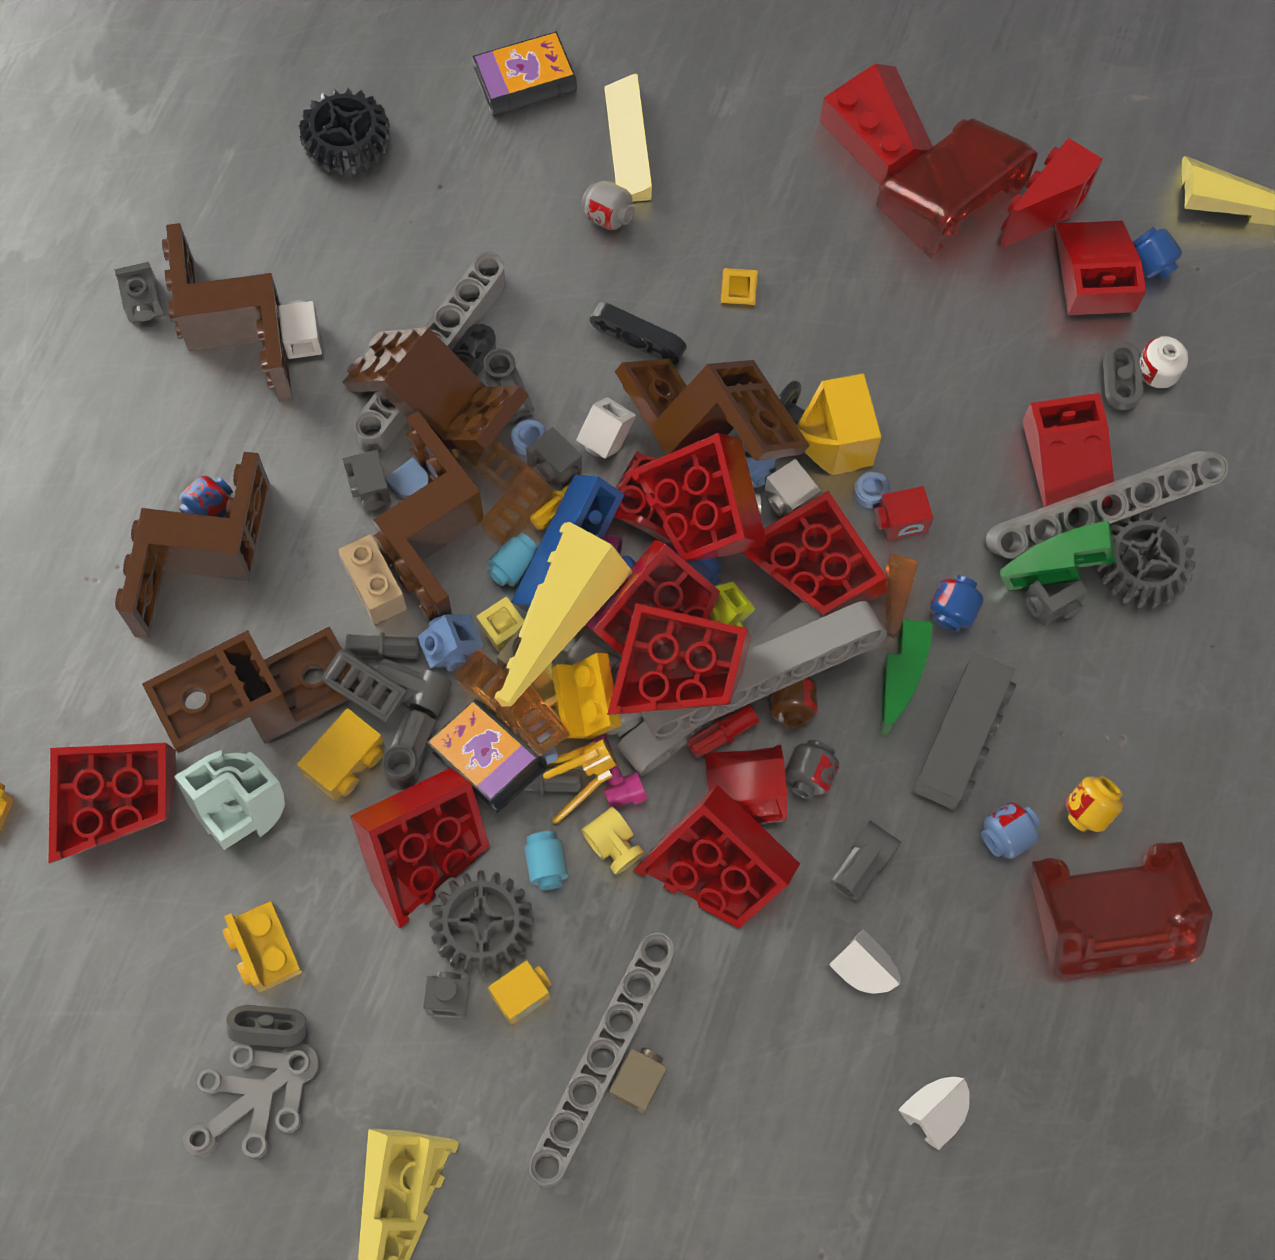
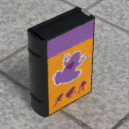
[473,31,577,116]
[426,699,547,814]

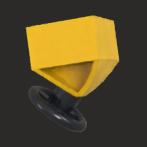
[778,373,882,475]

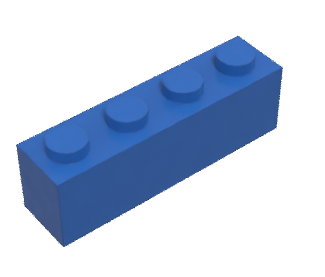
[511,475,624,613]

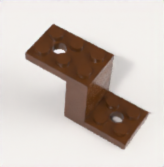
[162,223,293,401]
[342,327,529,450]
[614,359,810,461]
[373,410,484,622]
[115,451,270,638]
[142,626,360,754]

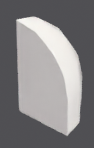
[829,929,901,994]
[898,1076,970,1150]

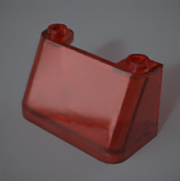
[876,118,1038,259]
[1031,842,1213,980]

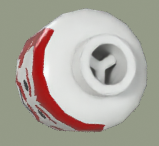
[1140,336,1189,388]

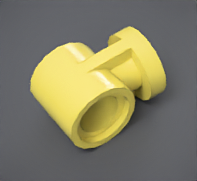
[581,807,645,875]

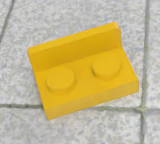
[551,653,622,739]
[222,901,303,993]

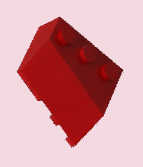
[820,63,935,189]
[629,433,767,563]
[741,491,887,617]
[585,539,720,655]
[607,603,751,715]
[48,743,176,864]
[350,768,490,928]
[633,784,801,928]

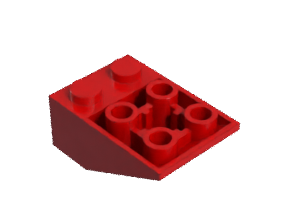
[1000,138,1103,248]
[1055,220,1146,315]
[1022,393,1114,514]

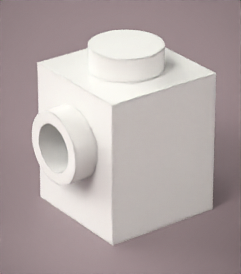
[278,300,322,359]
[576,397,636,459]
[764,459,821,516]

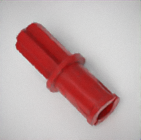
[687,704,760,759]

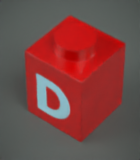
[875,486,934,541]

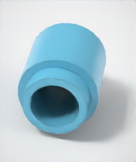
[487,533,538,586]
[524,831,568,890]

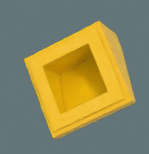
[721,268,758,305]

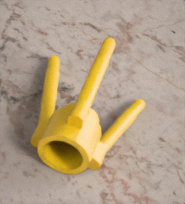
[543,739,617,824]

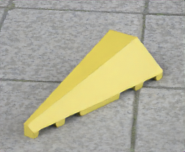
[1181,156,1275,226]

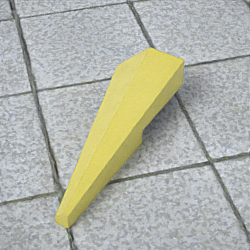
[495,522,633,707]
[358,1129,459,1260]

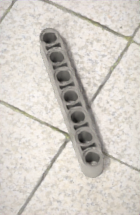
[354,252,505,453]
[986,451,1229,559]
[617,601,823,776]
[641,601,887,741]
[529,932,674,1188]

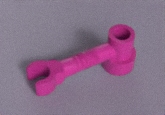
[592,733,648,809]

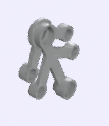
[183,1043,319,1159]

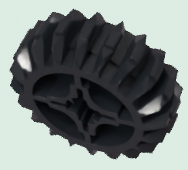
[299,87,390,176]

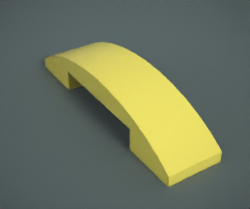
[476,596,563,736]

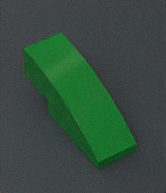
[1001,521,1116,591]
[880,620,933,736]

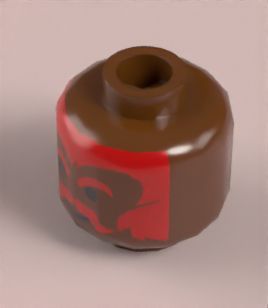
[769,677,818,728]

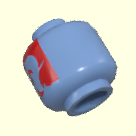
[981,802,1040,859]

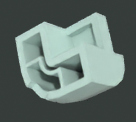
[174,750,285,850]

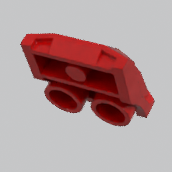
[614,451,671,543]
[705,745,787,824]

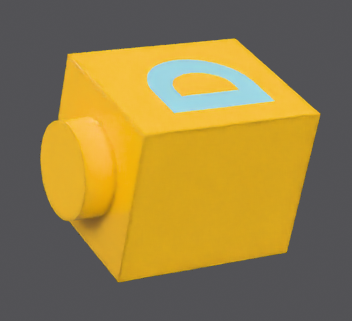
[488,960,552,1026]

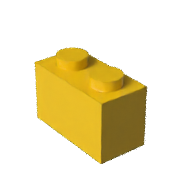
[297,708,385,802]

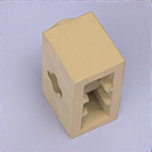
[338,534,407,626]

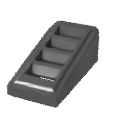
[321,649,408,722]

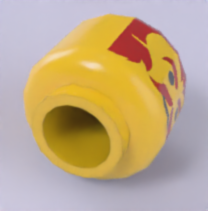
[1066,776,1123,832]

